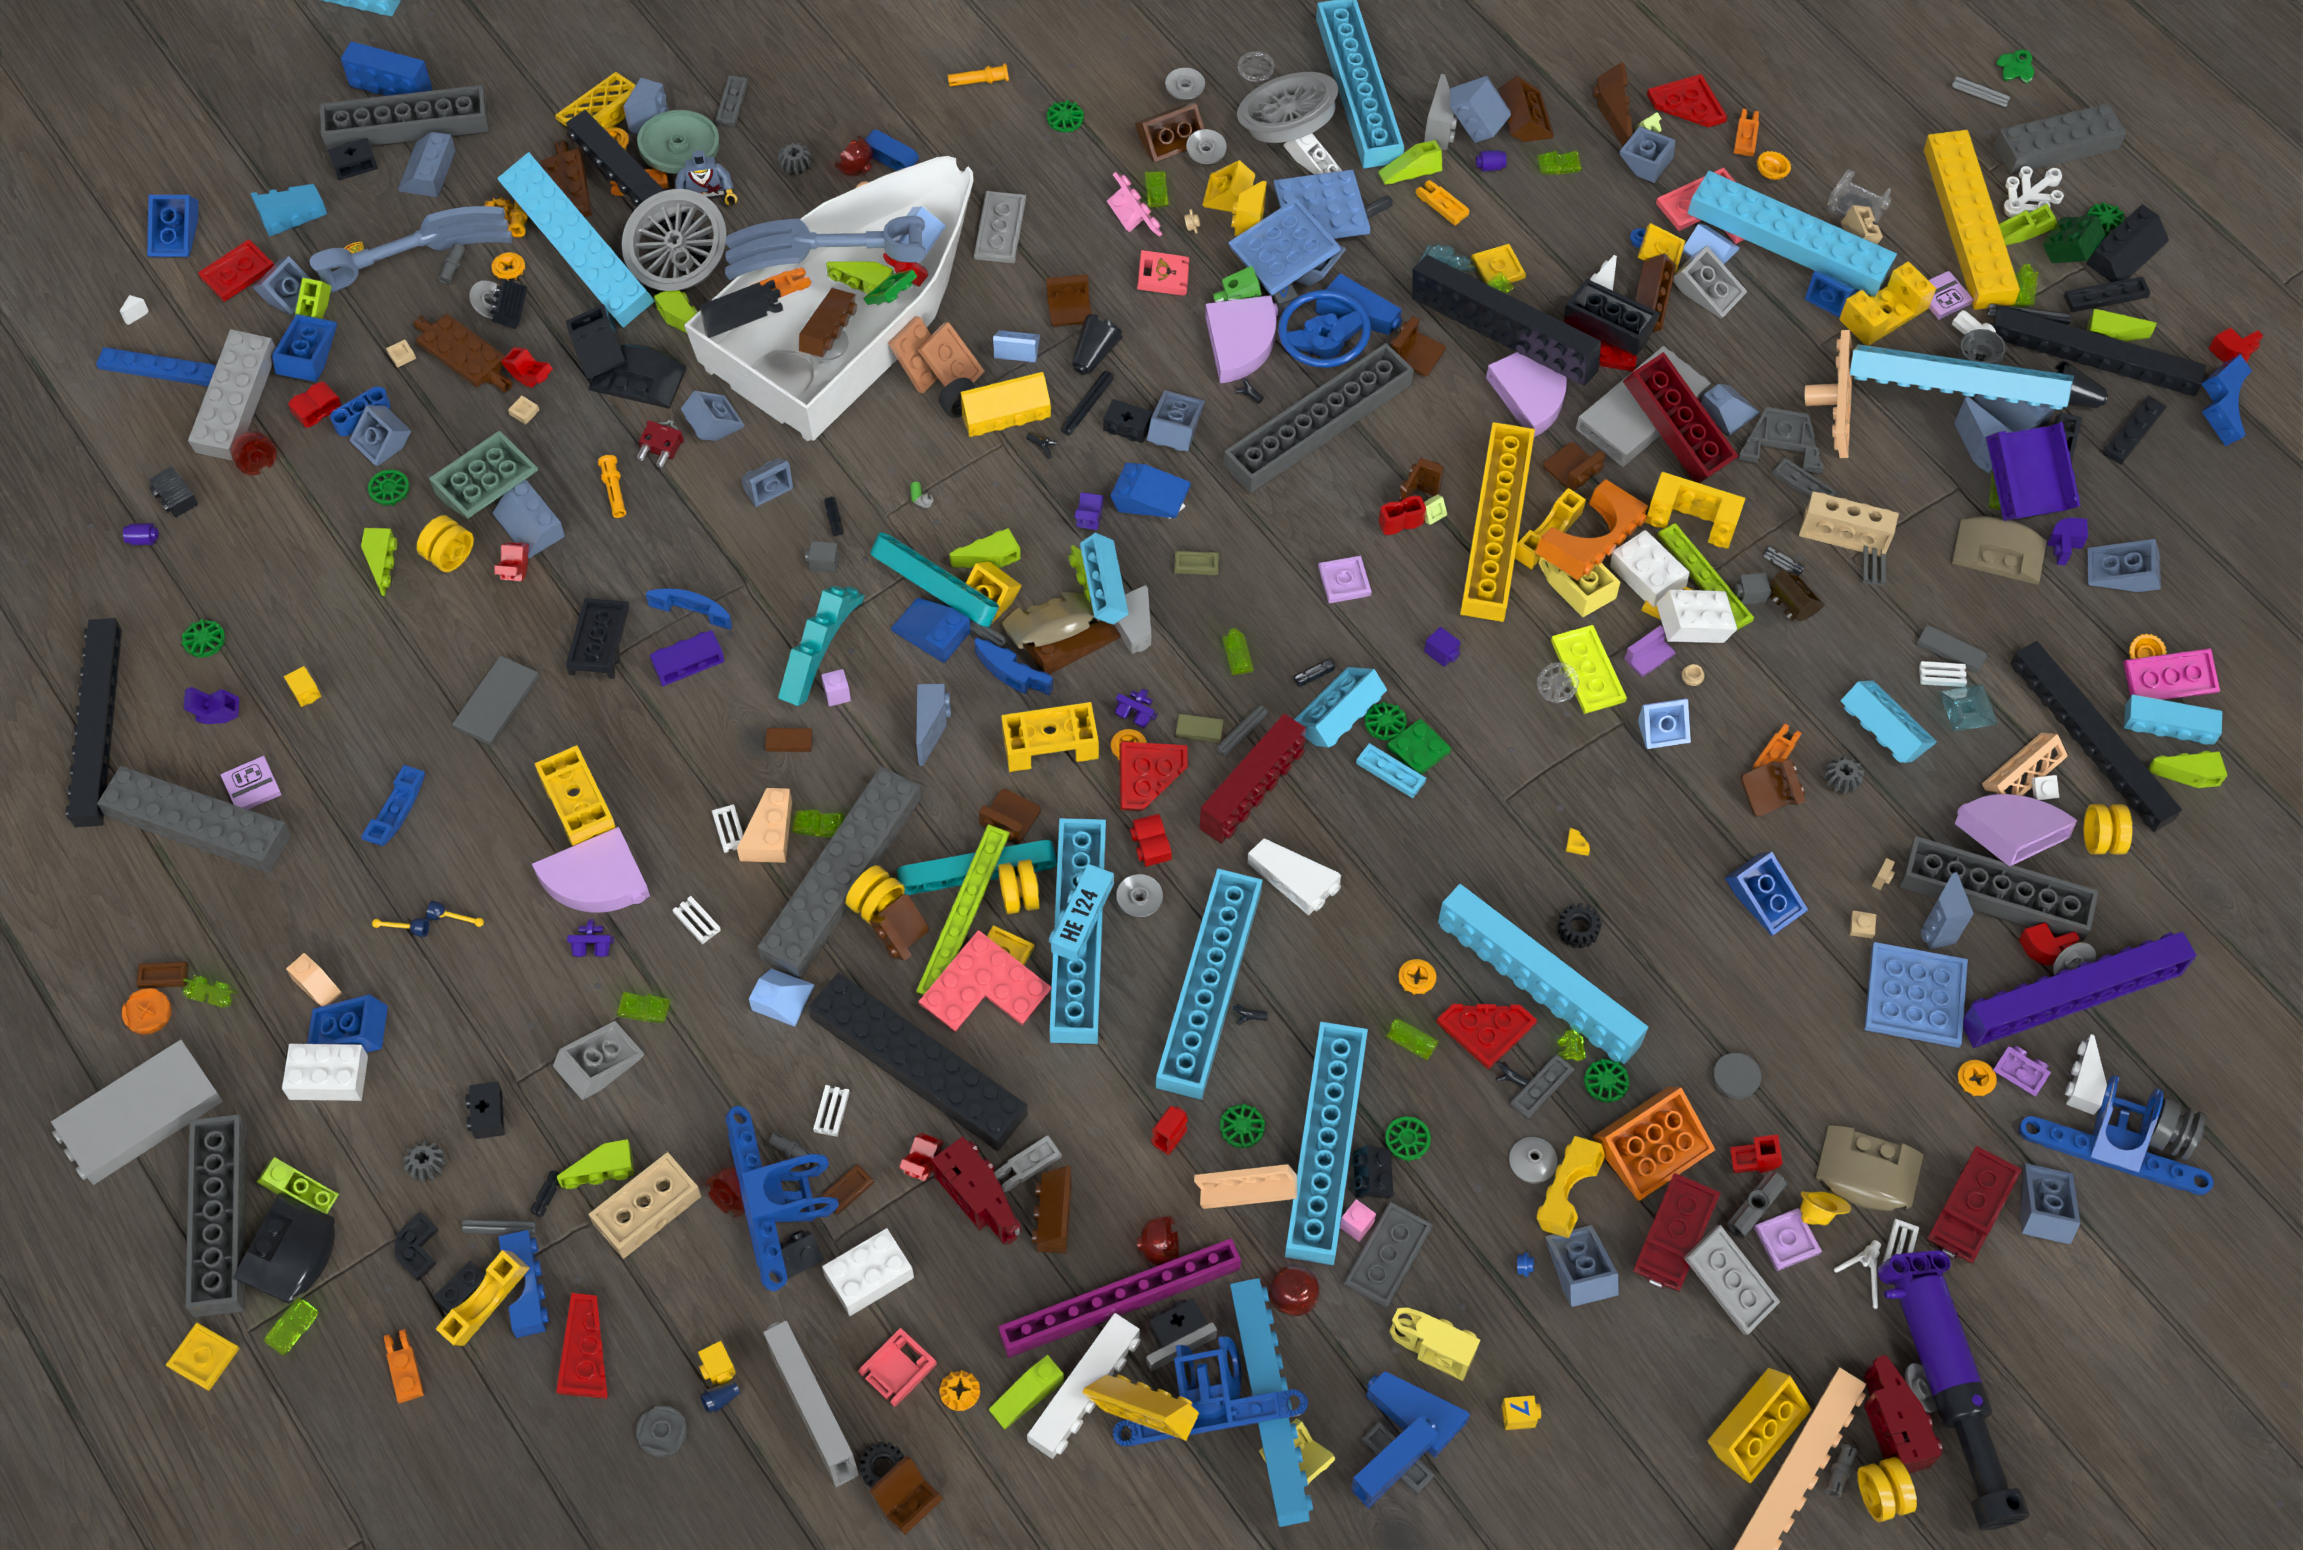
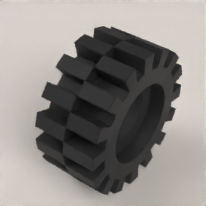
[1557,903,1602,949]
[859,1441,905,1489]

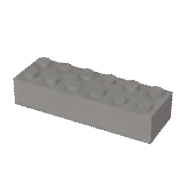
[188,329,276,461]

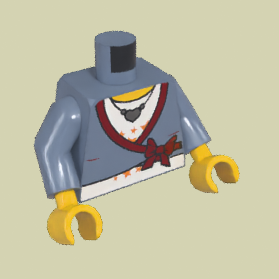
[675,150,738,205]

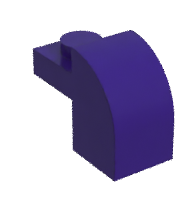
[1075,492,1104,530]
[2047,518,2088,565]
[184,687,239,724]

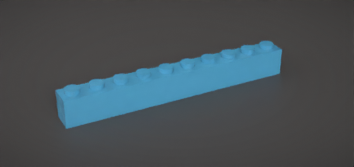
[1230,1278,1313,1527]

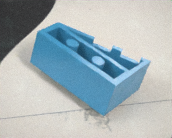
[250,184,327,237]

